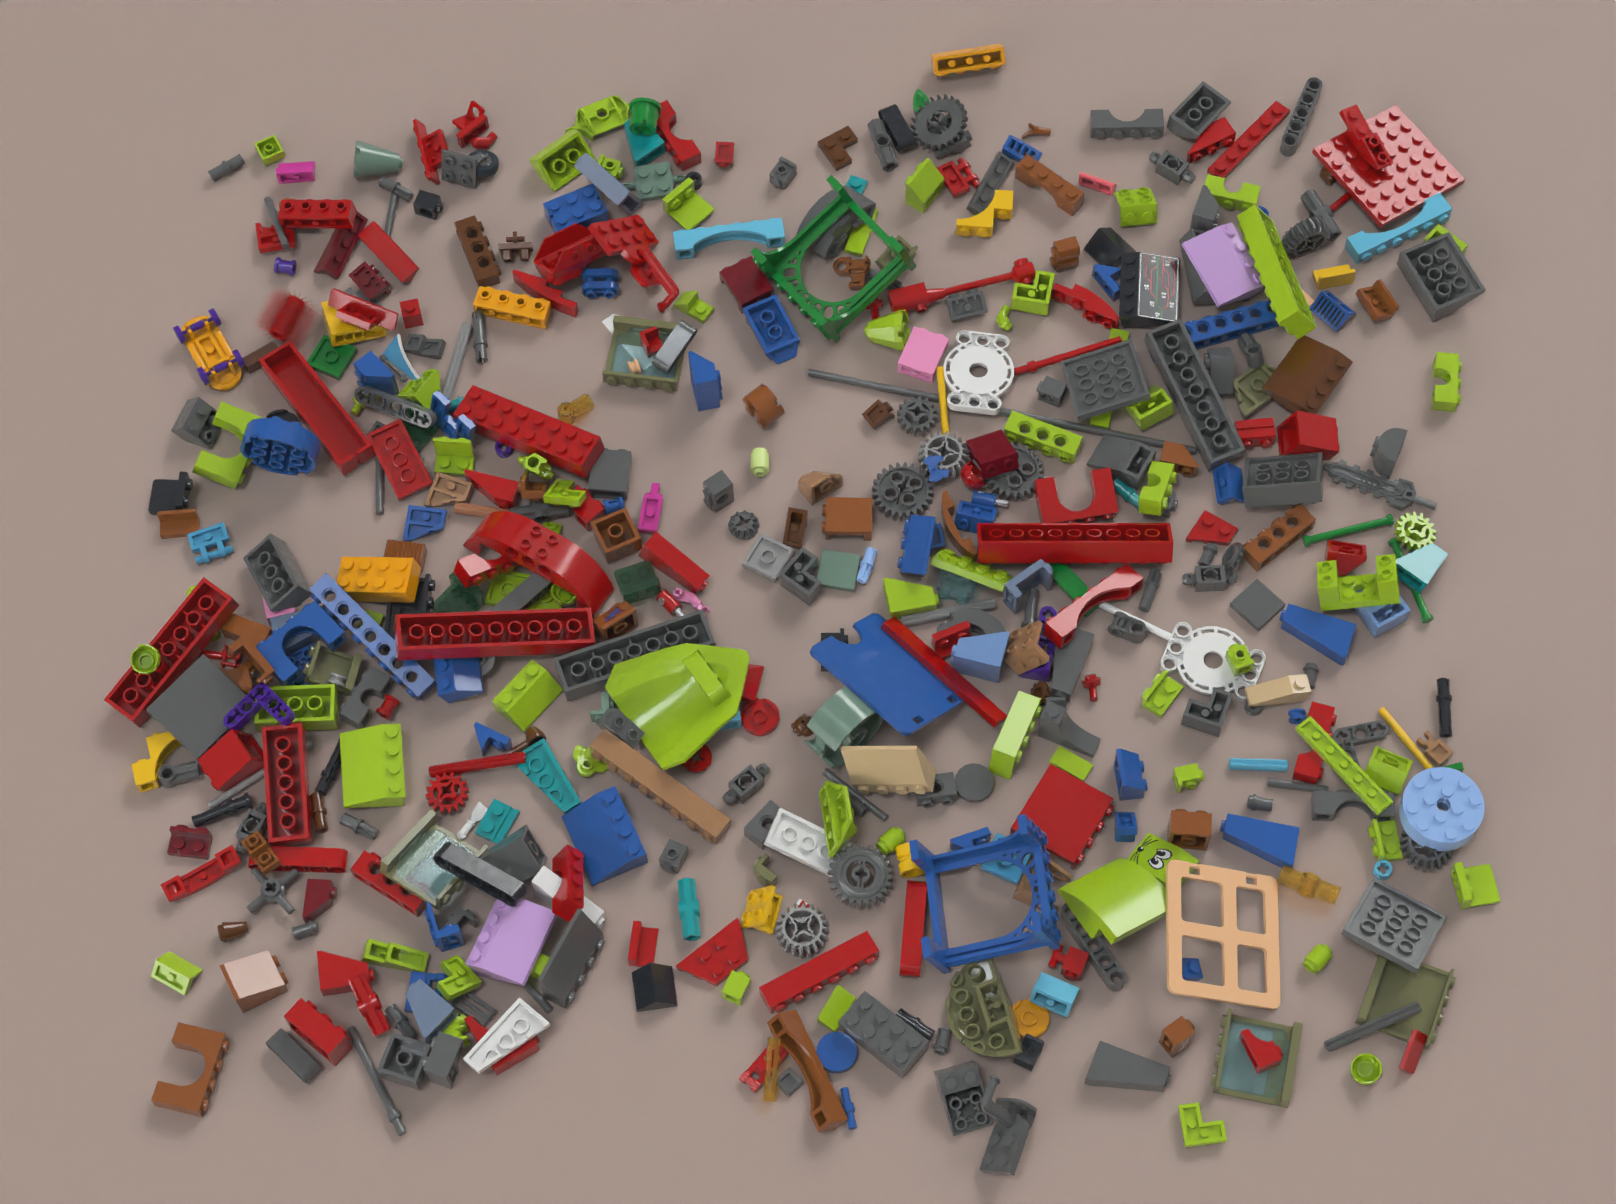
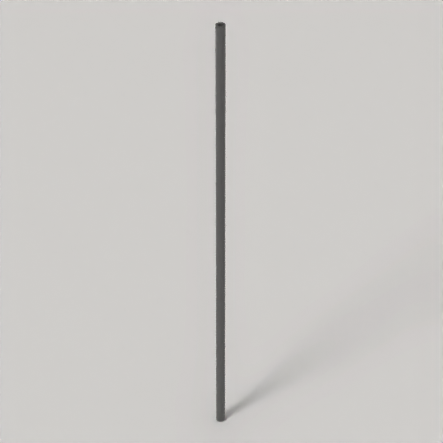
[808,369,1196,454]

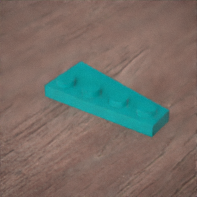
[515,738,582,814]

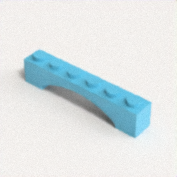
[1344,193,1452,264]
[673,218,785,260]

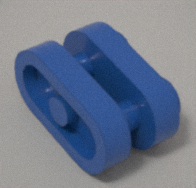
[582,268,619,298]

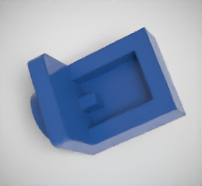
[1182,958,1203,981]

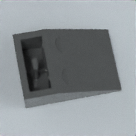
[1086,435,1157,490]
[933,1060,993,1136]

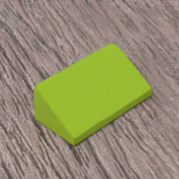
[817,985,856,1032]

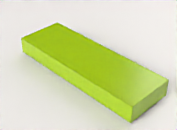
[844,209,878,257]

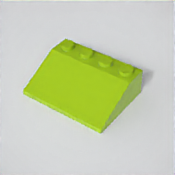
[339,724,406,808]

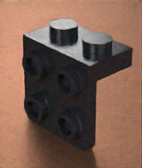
[148,471,193,515]

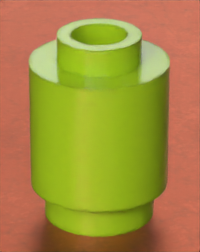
[876,826,906,856]
[1302,944,1333,974]

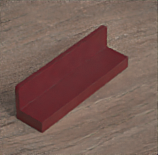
[314,211,368,280]

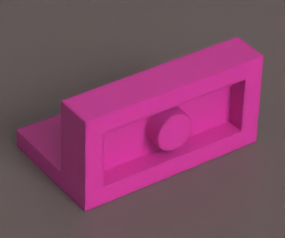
[276,161,315,184]

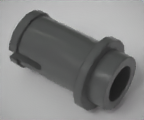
[1198,543,1218,566]
[1303,663,1319,689]
[849,794,868,817]
[1247,794,1273,812]
[291,920,319,940]
[933,1027,951,1055]

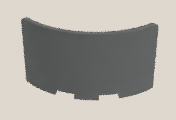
[796,185,876,258]

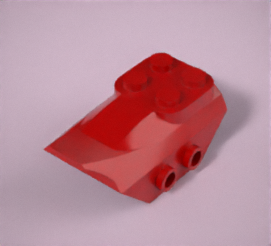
[533,223,607,286]

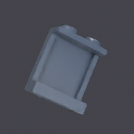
[1003,559,1053,615]

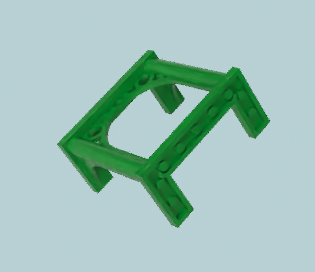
[751,175,917,343]

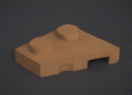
[424,472,474,507]

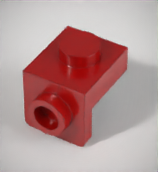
[714,141,735,168]

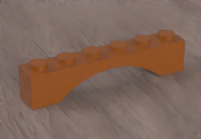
[767,1010,848,1133]

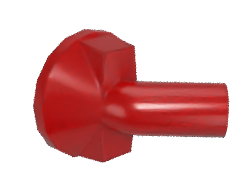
[866,297,883,320]
[1081,674,1101,702]

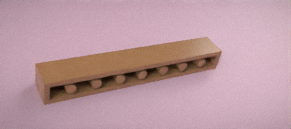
[590,728,731,844]

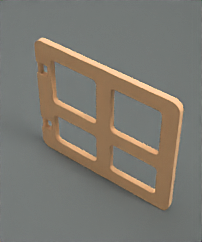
[1166,859,1281,1010]

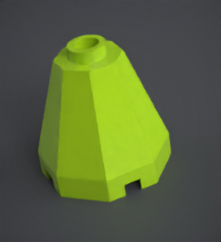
[864,310,910,350]

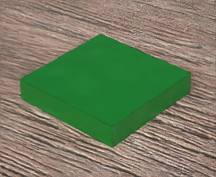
[307,334,357,381]

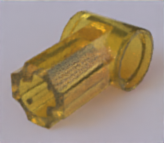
[557,394,594,425]

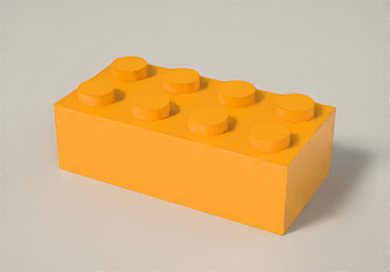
[336,557,421,603]

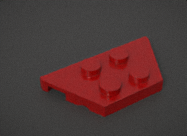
[676,918,748,986]

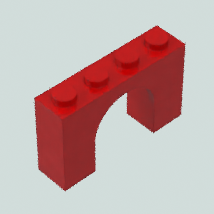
[1033,467,1119,523]

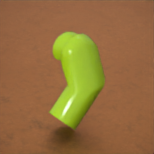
[996,305,1012,331]

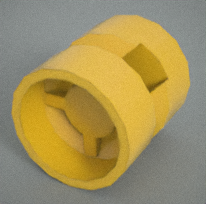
[895,842,925,878]

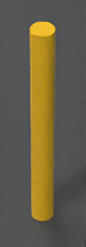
[936,366,950,435]
[1378,707,1434,769]

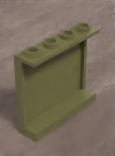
[1355,955,1456,1050]

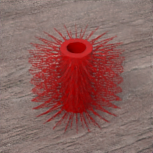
[253,286,321,348]

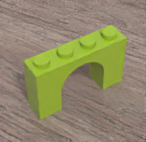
[192,401,262,490]

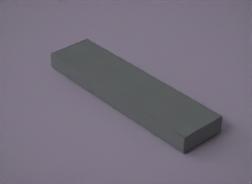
[966,151,1014,215]

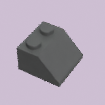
[1190,185,1221,231]

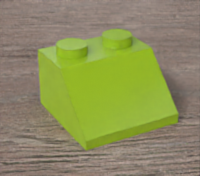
[1365,746,1413,795]

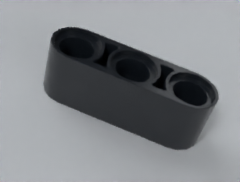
[878,104,916,153]

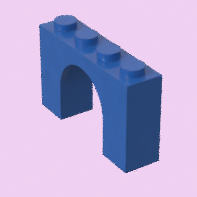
[256,601,347,686]

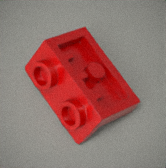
[931,620,971,659]

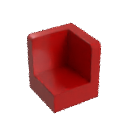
[639,326,663,358]

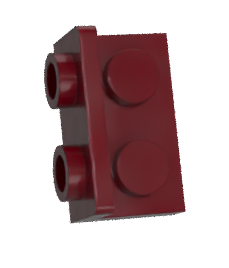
[348,261,391,302]
[167,824,213,860]

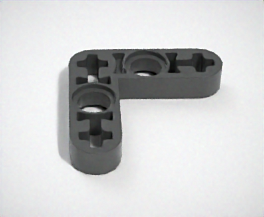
[1332,720,1389,766]

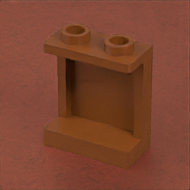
[822,497,872,541]
[227,634,275,686]

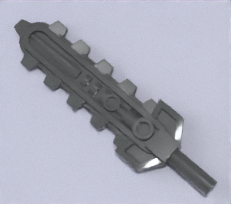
[1323,459,1437,511]

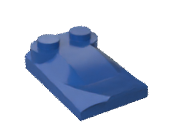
[742,294,800,364]

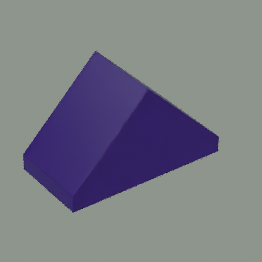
[1018,652,1053,682]

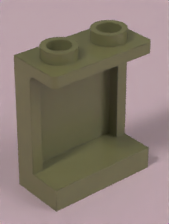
[302,641,363,696]

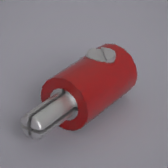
[656,590,686,617]

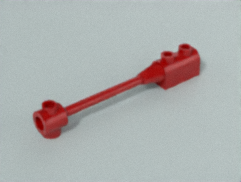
[887,258,1036,315]

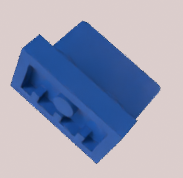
[424,902,465,952]

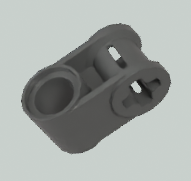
[1107,611,1146,644]

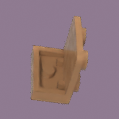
[1004,620,1050,675]

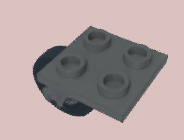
[441,149,499,189]

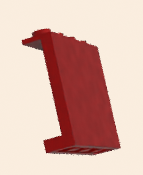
[1010,764,1114,870]

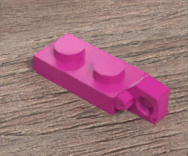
[638,483,663,534]

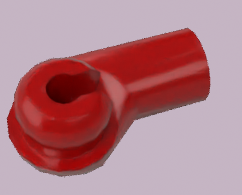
[470,132,498,149]

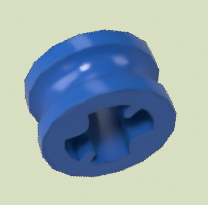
[1288,708,1307,724]

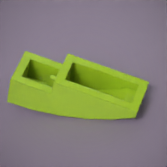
[361,938,429,972]

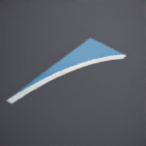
[382,334,420,380]

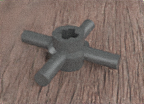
[246,867,299,915]

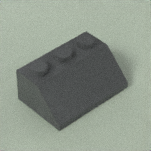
[1167,81,1231,138]

